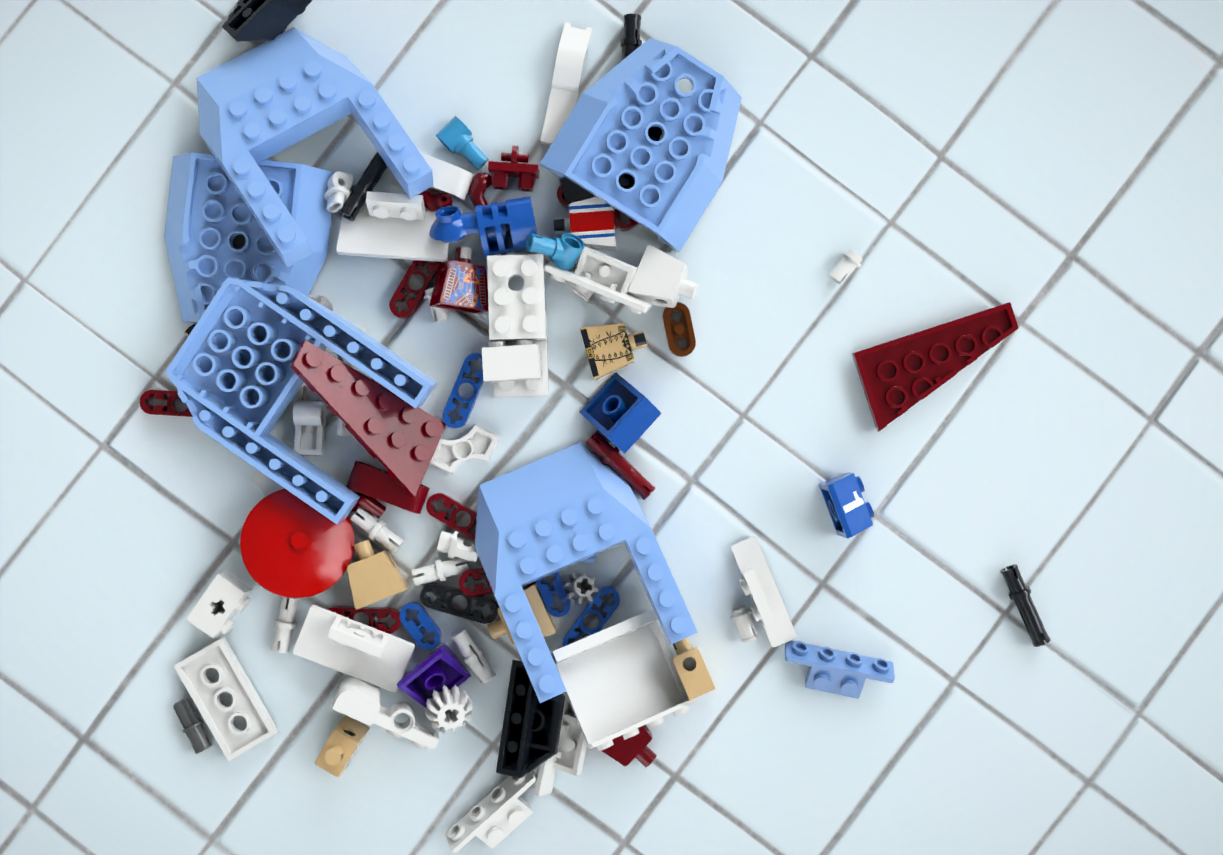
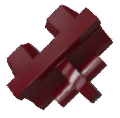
[488,146,540,192]

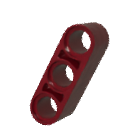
[346,461,430,514]

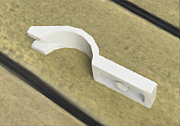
[540,23,592,146]

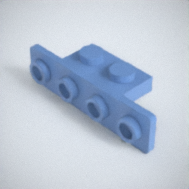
[785,641,895,699]

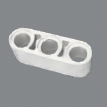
[390,152,474,201]

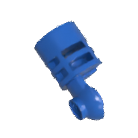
[429,196,537,258]

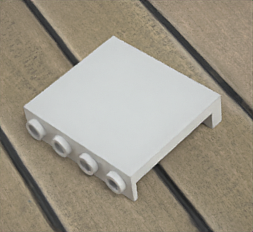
[551,609,695,752]

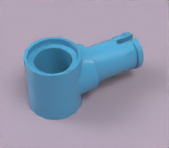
[436,116,489,170]
[526,233,585,270]

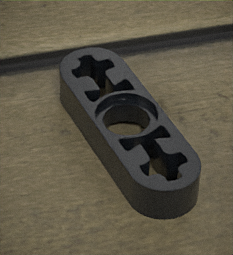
[420,582,499,624]

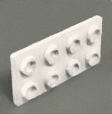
[336,191,450,262]
[293,605,415,692]

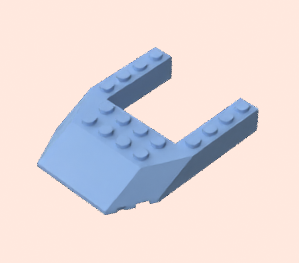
[197,27,434,268]
[165,277,437,524]
[475,442,698,703]

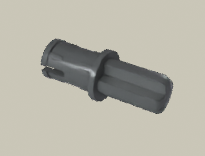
[173,699,212,754]

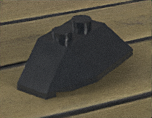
[222,0,312,42]
[496,660,565,778]

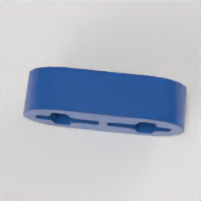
[536,571,571,617]
[399,602,442,650]

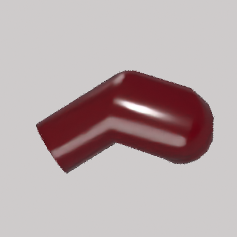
[468,173,492,207]
[418,190,453,212]
[351,492,386,518]

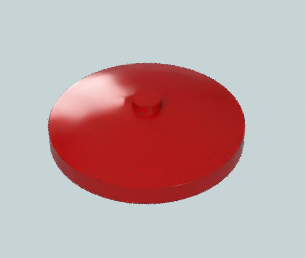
[240,489,354,599]

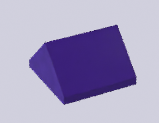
[397,643,471,709]

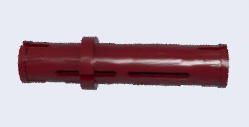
[585,431,656,500]

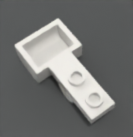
[293,347,343,456]
[332,676,439,750]

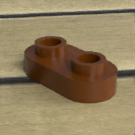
[662,302,696,357]

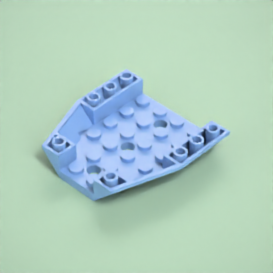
[539,38,742,252]
[164,152,334,323]

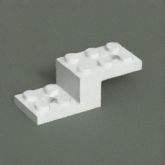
[487,254,549,398]

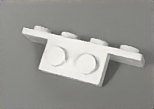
[544,247,652,314]
[731,536,797,647]
[534,692,587,797]
[445,771,537,853]

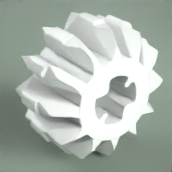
[425,685,473,734]

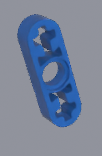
[443,353,484,429]
[562,586,620,647]

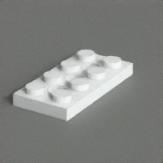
[174,637,279,762]

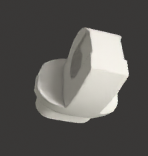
[324,171,353,213]
[437,531,478,562]

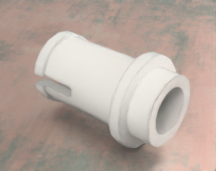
[828,249,863,285]
[424,288,450,323]
[730,605,758,643]

